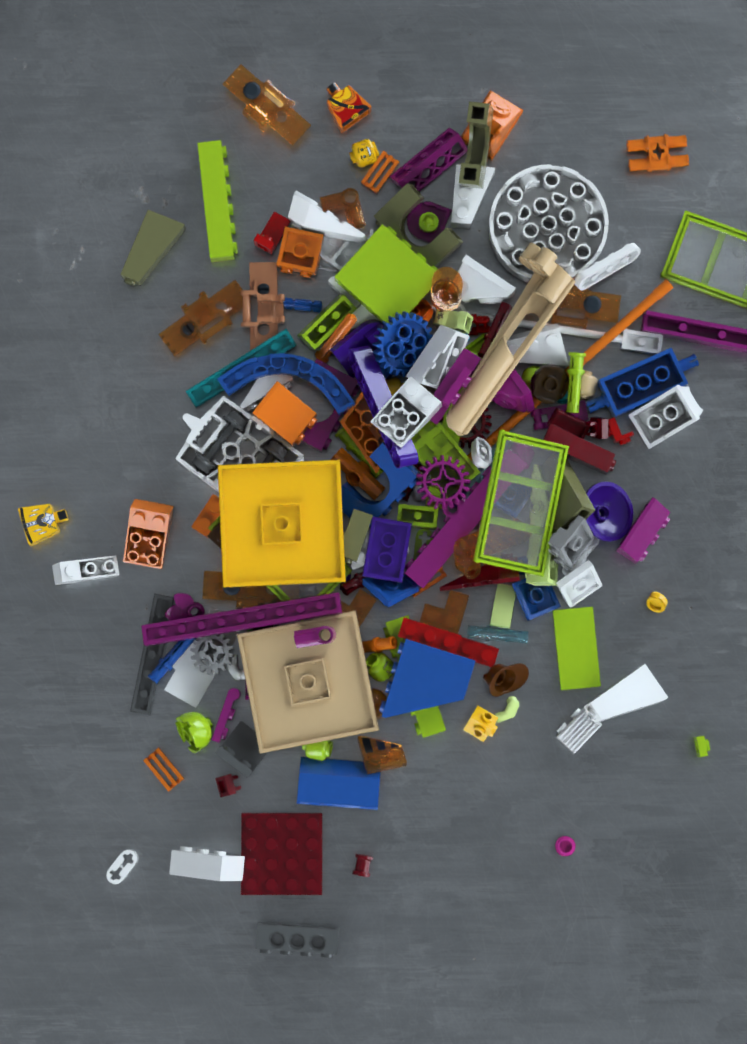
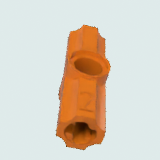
[330,448,386,501]

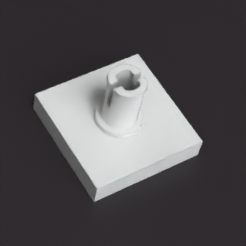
[556,560,603,609]

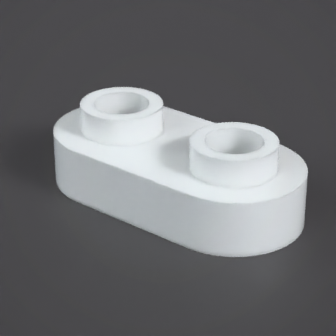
[471,437,492,469]

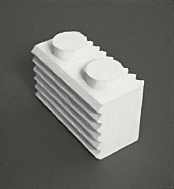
[556,708,602,754]

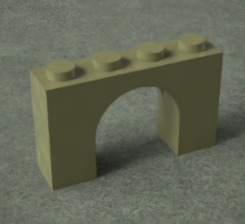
[459,101,494,189]
[374,183,464,267]
[343,509,373,564]

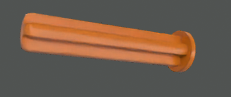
[315,313,357,363]

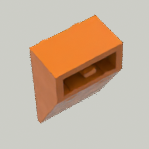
[123,499,174,569]

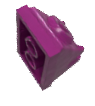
[470,367,535,413]

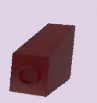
[543,424,616,475]

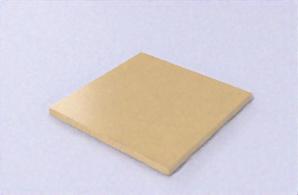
[237,610,379,754]

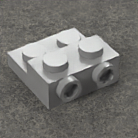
[548,515,595,569]

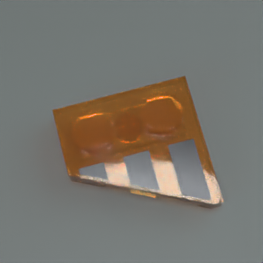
[357,736,407,774]

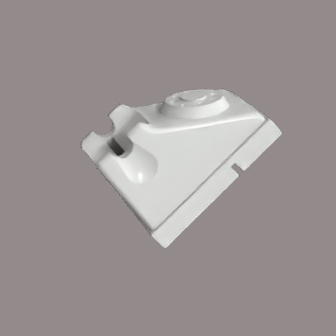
[448,255,517,304]
[629,385,703,449]

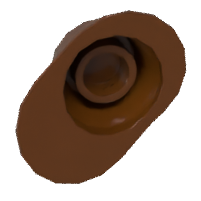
[483,663,529,697]

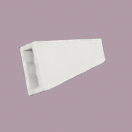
[584,664,668,723]

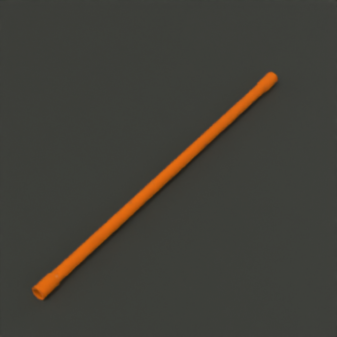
[428,279,673,489]

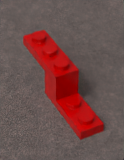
[398,617,499,668]

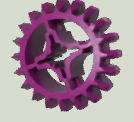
[416,455,471,510]

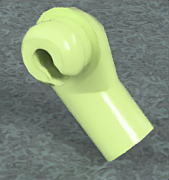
[495,696,519,723]

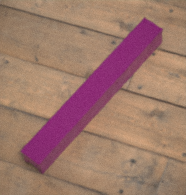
[640,310,747,353]

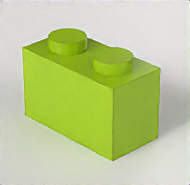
[397,504,439,530]

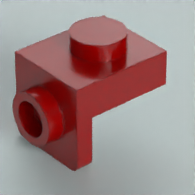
[608,417,634,446]

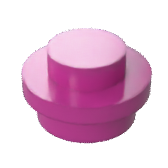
[555,836,576,856]

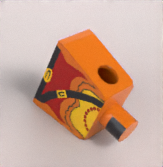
[326,83,371,134]

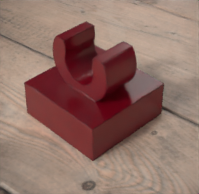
[586,416,609,439]
[215,774,241,797]

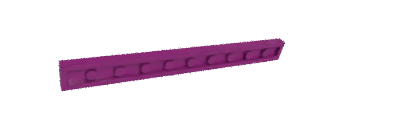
[141,592,342,646]

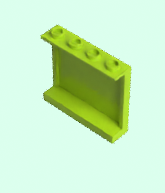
[334,224,442,323]

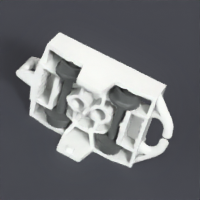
[176,396,304,493]

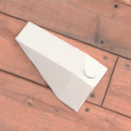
[288,191,368,244]

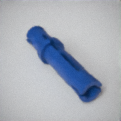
[148,638,197,684]

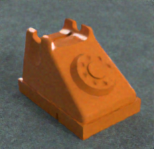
[461,90,524,161]

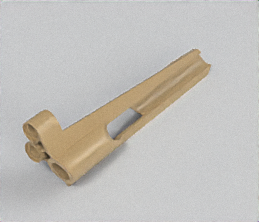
[446,242,576,436]

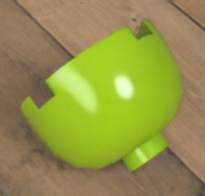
[175,712,213,753]

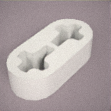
[106,849,138,884]

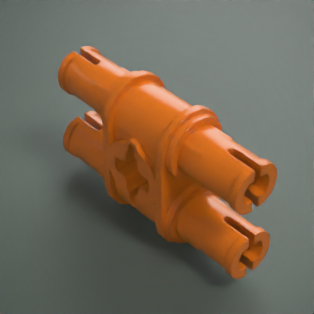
[626,134,689,173]

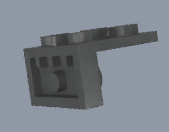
[215,721,267,777]

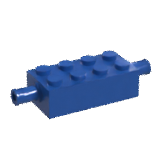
[585,347,699,418]

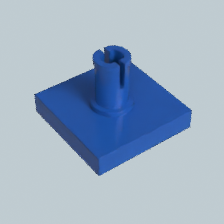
[362,573,419,607]

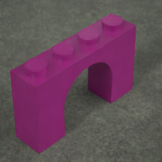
[301,359,360,453]

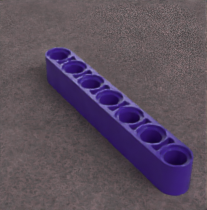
[347,345,418,469]

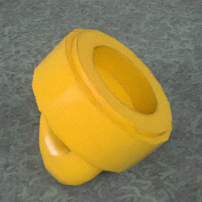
[646,591,668,613]

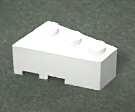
[405,325,469,389]
[169,846,245,881]

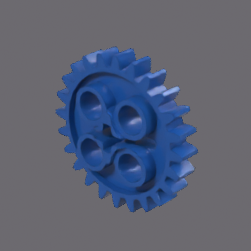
[372,311,433,377]

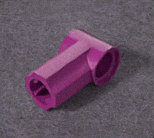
[294,626,336,649]

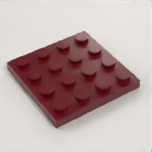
[241,813,322,895]

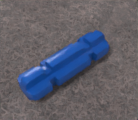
[284,298,322,312]

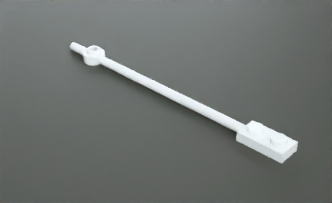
[431,303,663,355]

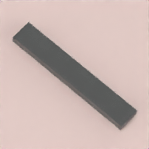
[130,593,174,715]

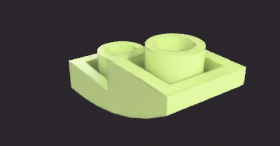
[490,584,516,629]

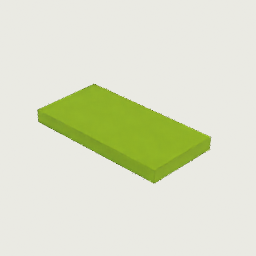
[552,607,601,690]

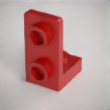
[253,212,291,255]

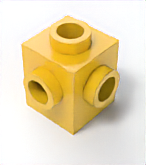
[463,706,498,742]

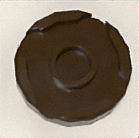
[530,364,569,404]

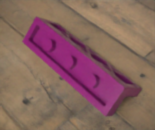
[389,127,468,191]

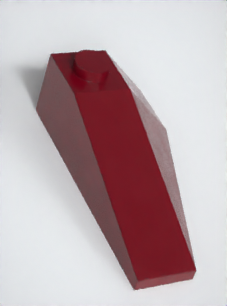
[440,553,520,591]

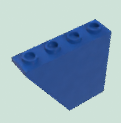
[379,639,476,718]

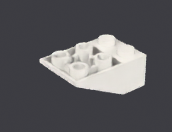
[370,376,442,448]

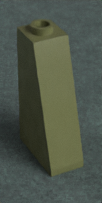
[120,210,186,286]
[540,453,595,532]

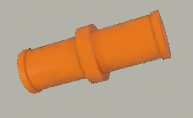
[362,636,398,653]

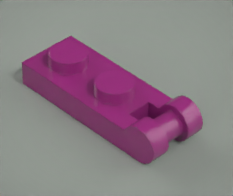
[531,400,589,431]
[212,688,241,743]

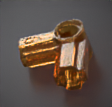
[320,188,366,229]

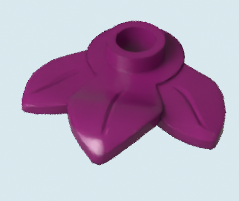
[164,593,205,620]

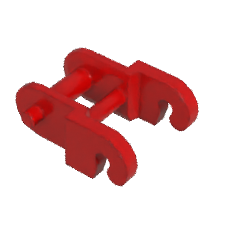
[469,314,490,335]

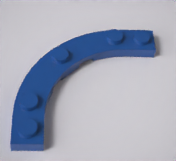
[217,353,356,416]

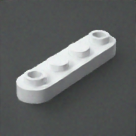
[575,243,641,290]

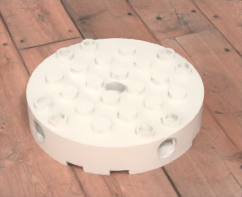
[488,164,609,283]

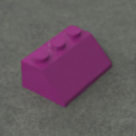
[615,497,670,564]

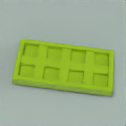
[411,421,481,498]

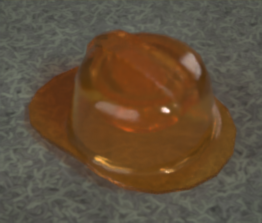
[430,267,463,313]

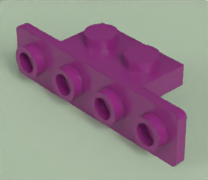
[430,348,481,425]

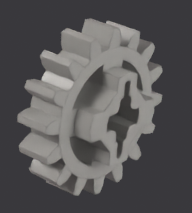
[190,633,235,675]

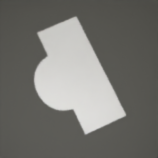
[164,607,241,708]

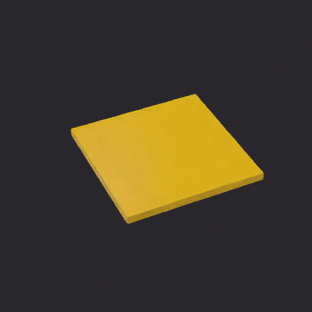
[218,460,346,588]

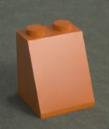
[252,381,318,447]

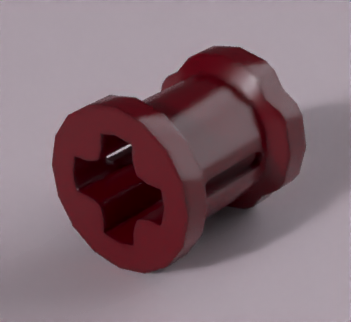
[352,854,373,877]

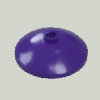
[586,482,633,542]

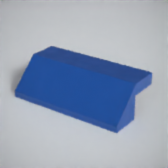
[297,757,381,810]

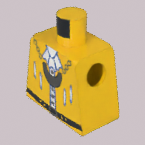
[18,504,69,546]

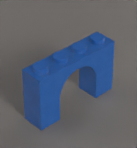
[341,442,421,529]

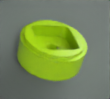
[419,212,439,233]

